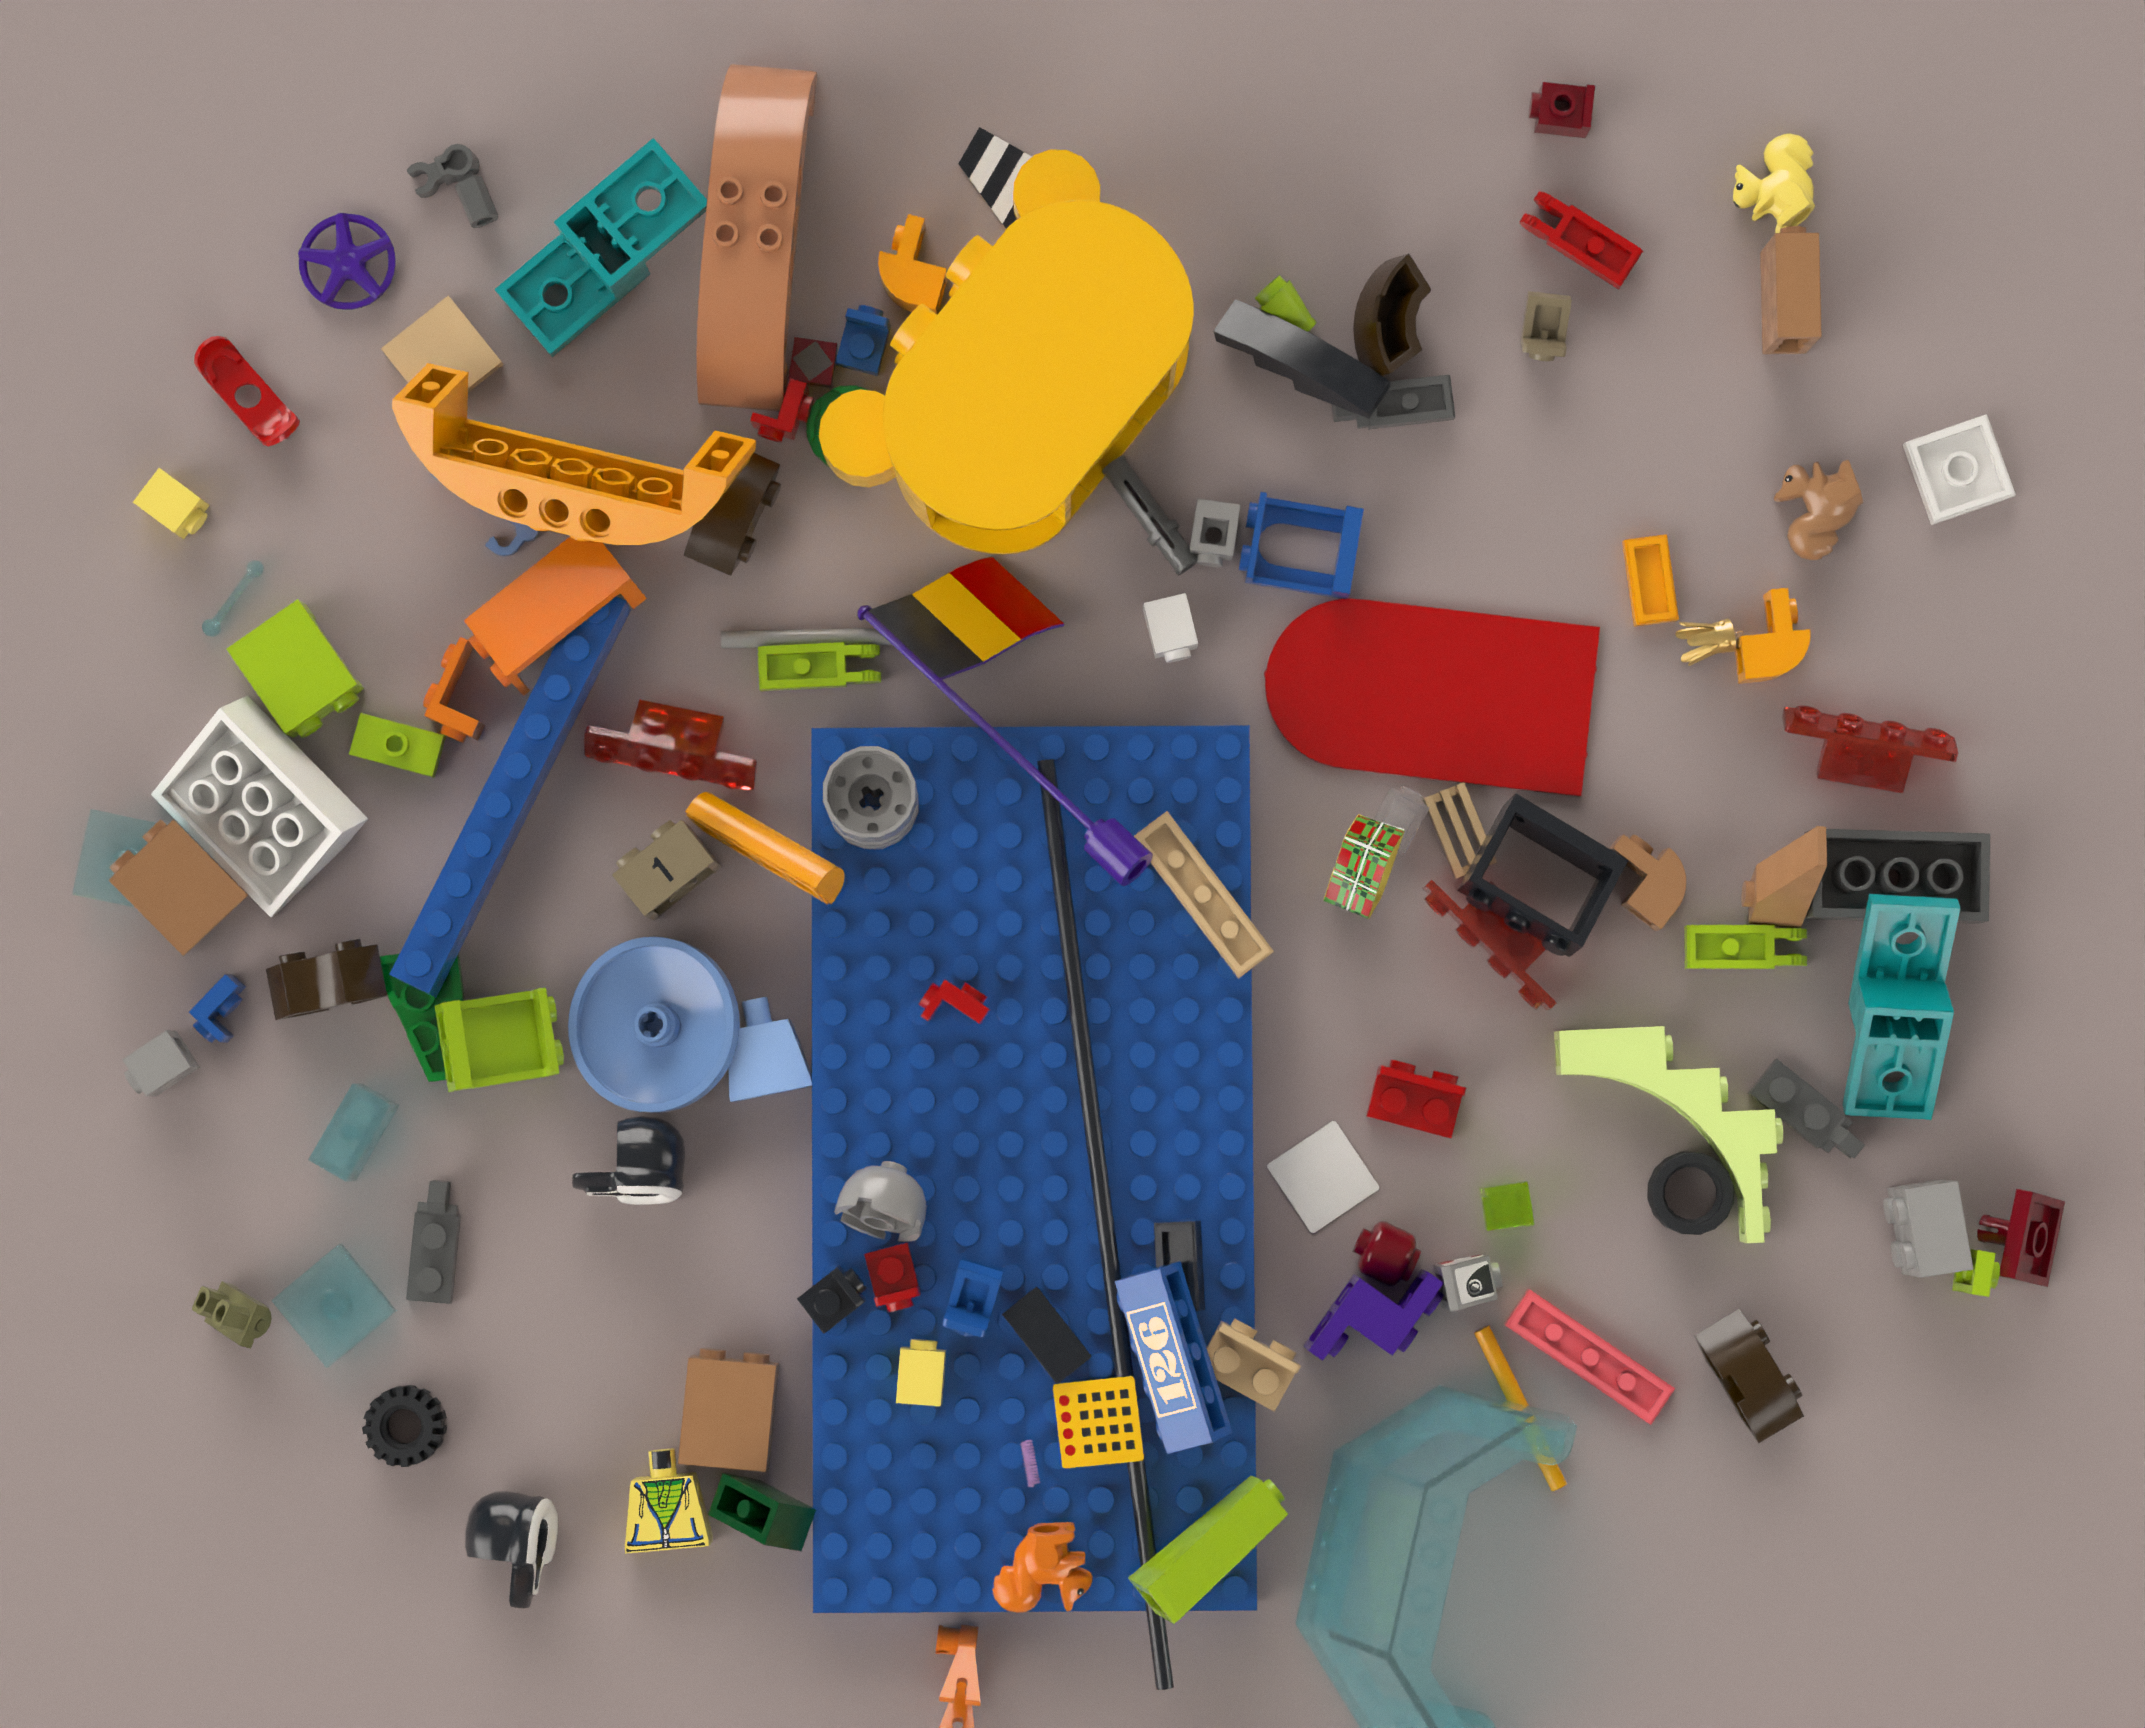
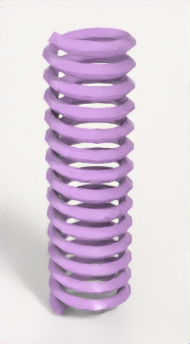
[1020,1440,1040,1487]

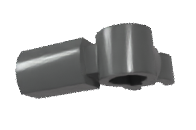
[407,144,499,228]

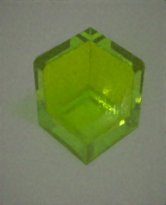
[1479,1181,1535,1231]

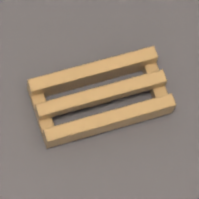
[1423,782,1497,879]

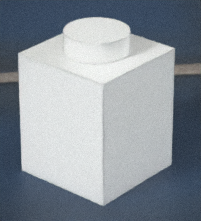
[1143,593,1198,663]

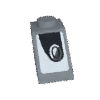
[1433,1254,1503,1312]

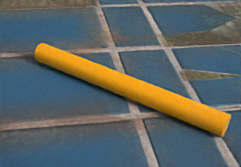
[1474,1325,1567,1491]

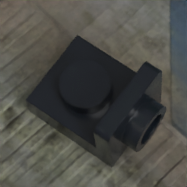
[797,1265,867,1334]

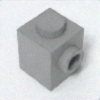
[122,1030,200,1096]

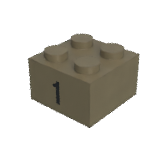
[612,820,722,920]

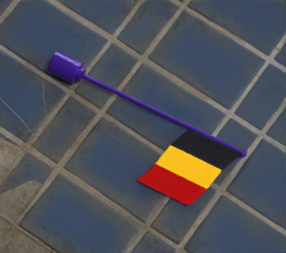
[857,557,1153,886]

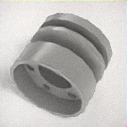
[823,746,919,849]

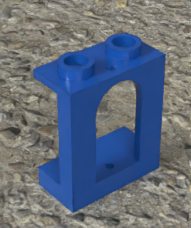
[1239,492,1364,599]

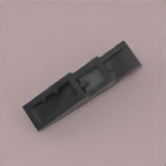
[1213,299,1391,419]

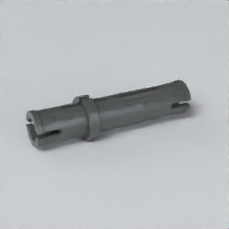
[1102,455,1197,576]

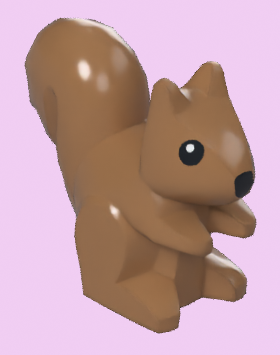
[1774,460,1863,560]

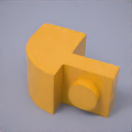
[878,214,948,315]
[1735,588,1811,684]

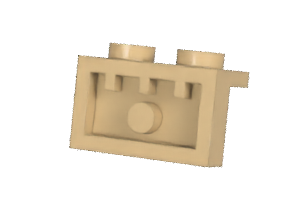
[1207,1318,1301,1412]

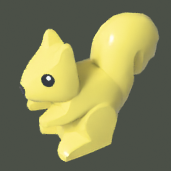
[1733,133,1815,233]

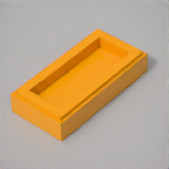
[1622,534,1679,627]

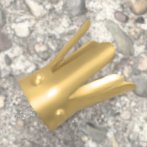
[1675,618,1744,666]

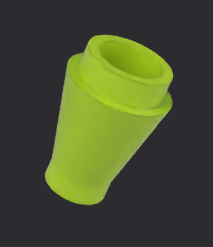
[1254,275,1317,332]

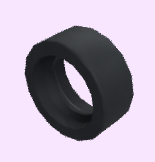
[1647,1152,1734,1235]

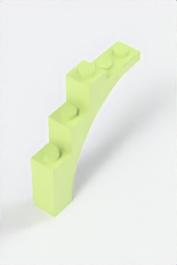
[1554,1026,1783,1243]

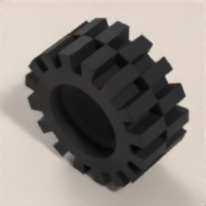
[362,1385,447,1467]

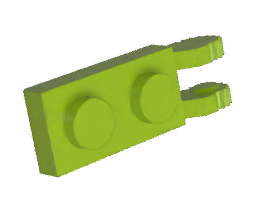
[758,642,881,691]
[1684,925,1807,969]

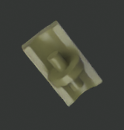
[192,1281,272,1349]

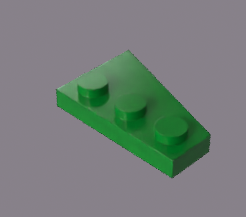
[380,953,465,1082]

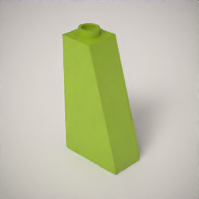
[1128,1476,1288,1624]

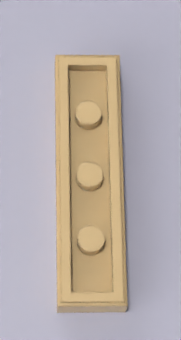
[1134,811,1274,979]

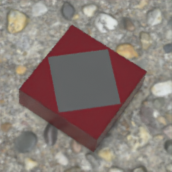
[788,337,838,388]

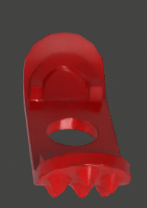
[194,336,300,447]

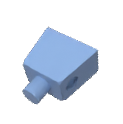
[728,997,812,1102]

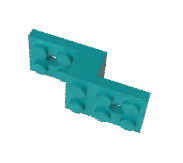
[494,138,707,357]
[1842,894,1960,1120]

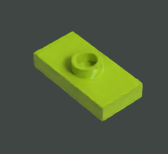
[349,713,446,778]

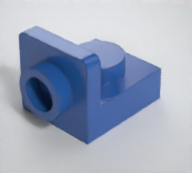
[835,305,891,376]
[189,974,246,1043]

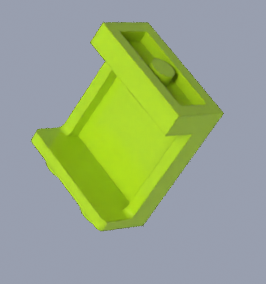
[226,599,364,738]
[435,987,564,1092]

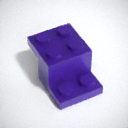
[1303,1269,1444,1361]

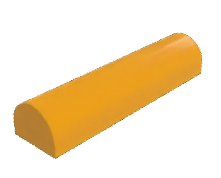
[685,792,844,905]

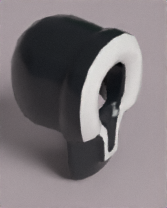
[572,1116,685,1205]
[465,1491,558,1609]

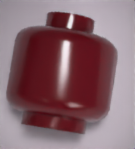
[1352,1221,1421,1286]

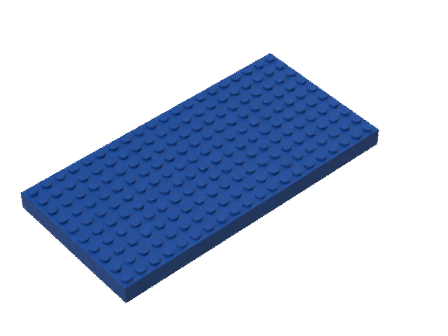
[811,725,1257,1613]

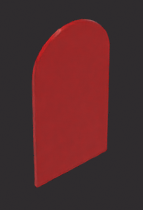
[1263,598,1600,797]

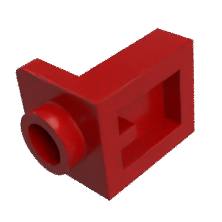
[864,1242,921,1312]

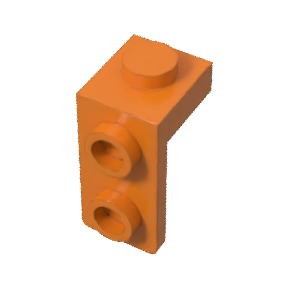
[423,637,485,743]

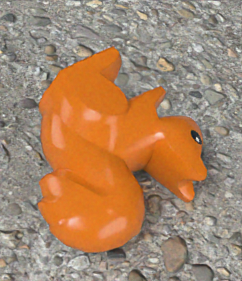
[992,1522,1093,1613]

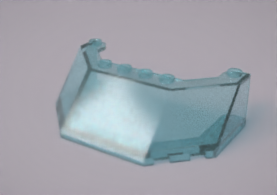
[1295,1385,1577,1728]

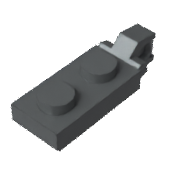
[1332,375,1455,430]
[1748,1059,1865,1159]
[406,1180,461,1304]

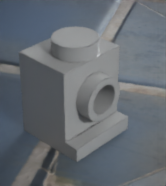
[1189,498,1241,567]

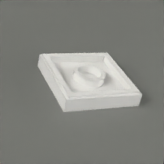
[1902,414,2016,525]

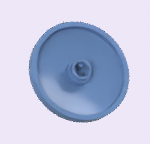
[568,937,740,1113]

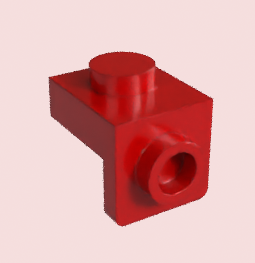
[750,378,814,443]
[919,980,990,1025]

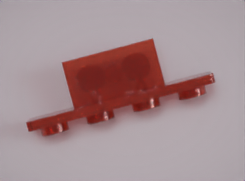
[584,699,757,791]
[1782,705,1959,793]
[1422,880,1557,1010]

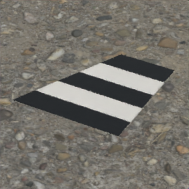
[958,127,1032,229]

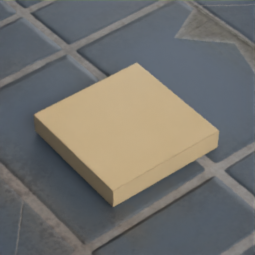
[381,295,504,393]

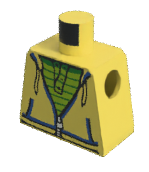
[625,1448,713,1554]

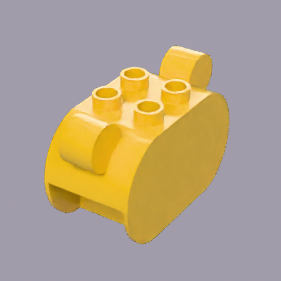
[819,149,1194,555]

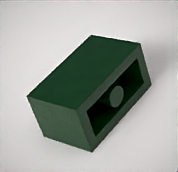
[708,1473,816,1552]

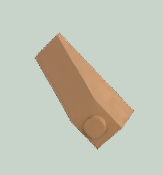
[1741,826,1827,928]

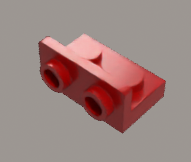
[1366,1059,1466,1139]

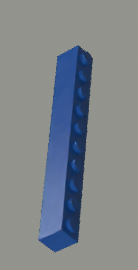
[390,596,631,998]

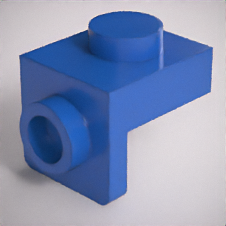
[942,1260,1003,1337]

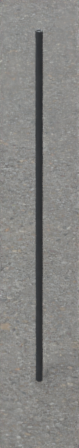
[1037,759,1174,1690]

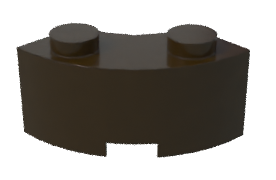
[1353,253,1431,376]
[684,453,781,576]
[266,939,387,1020]
[1694,1309,1804,1443]

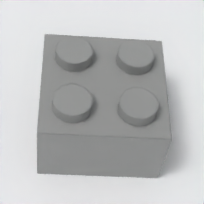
[1883,1180,1973,1278]

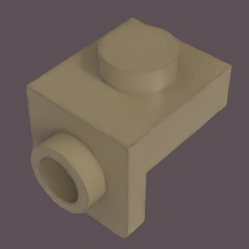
[1520,291,1572,361]

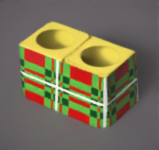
[1323,814,1405,919]

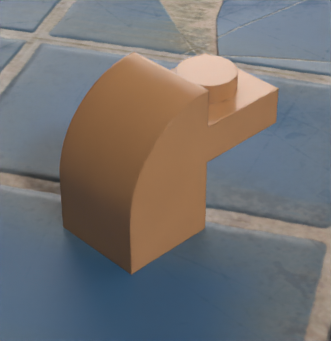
[1609,834,1686,931]

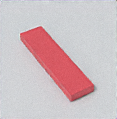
[1504,1289,1675,1425]

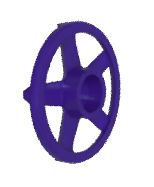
[298,213,396,310]

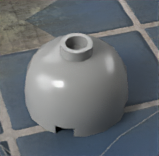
[834,1161,927,1242]

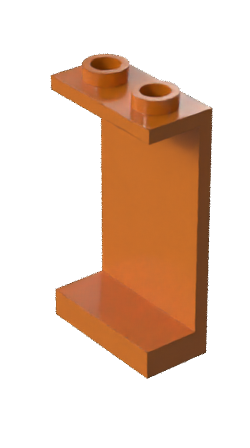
[464,537,647,696]

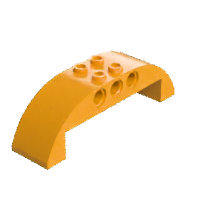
[392,363,756,545]

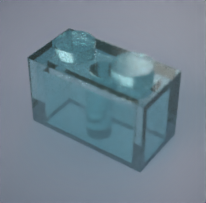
[308,1083,399,1182]

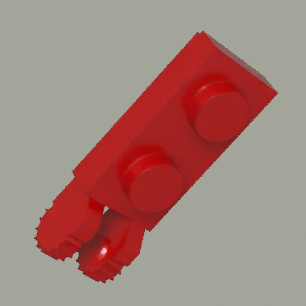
[1519,191,1644,290]

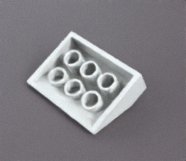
[151,695,368,917]

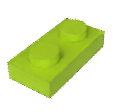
[1952,1249,2000,1297]

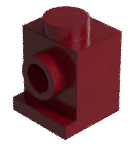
[1528,82,1595,138]

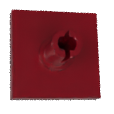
[1977,1189,2065,1287]

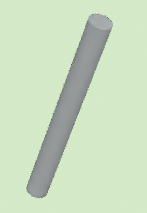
[721,628,892,648]

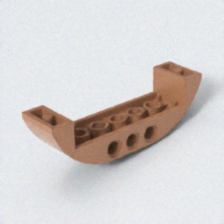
[696,64,817,412]

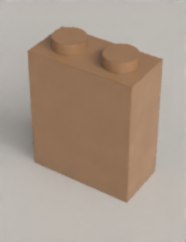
[1760,226,1822,354]
[108,819,248,956]
[678,1348,779,1472]

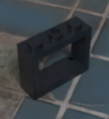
[1457,793,1628,957]

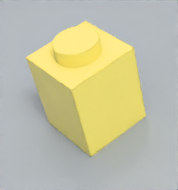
[133,468,210,539]
[896,1339,946,1406]

